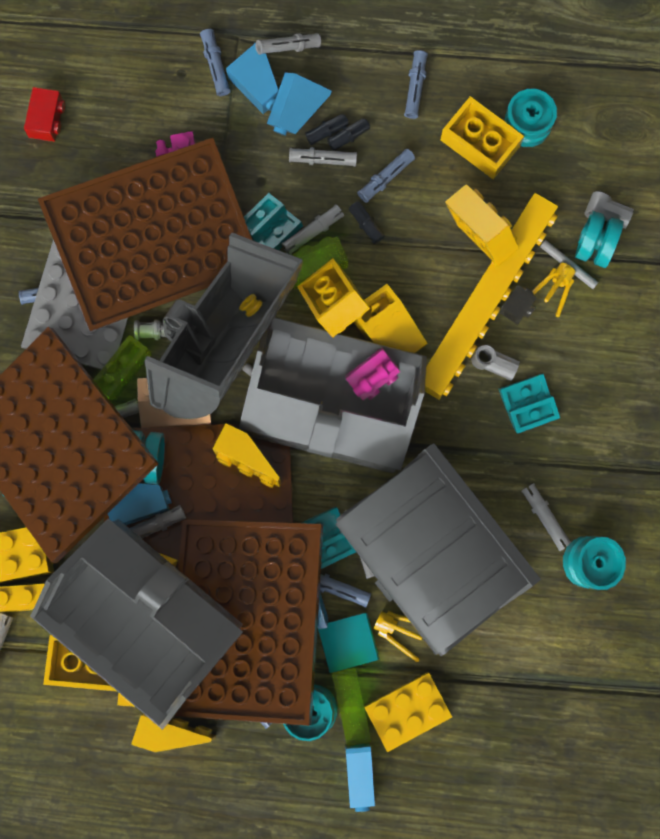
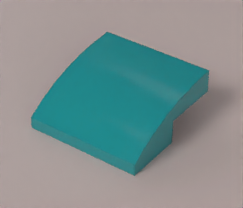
[244,193,303,250]
[499,374,560,434]
[302,506,356,569]
[318,613,380,673]

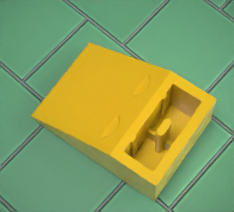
[353,284,428,353]
[213,424,281,488]
[131,714,216,752]

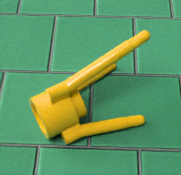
[531,263,576,317]
[374,611,422,662]

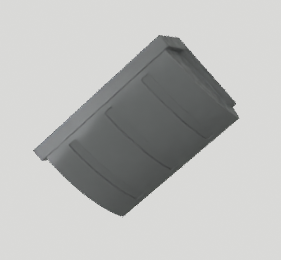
[145,233,303,419]
[239,317,427,473]
[336,443,541,657]
[30,518,243,730]

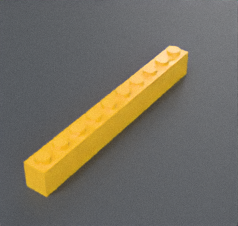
[425,193,558,400]

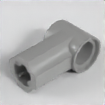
[585,191,634,229]
[471,345,520,381]

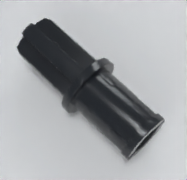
[305,114,349,145]
[327,118,370,151]
[349,202,385,244]

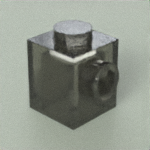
[499,285,537,326]

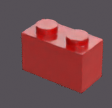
[24,87,65,142]

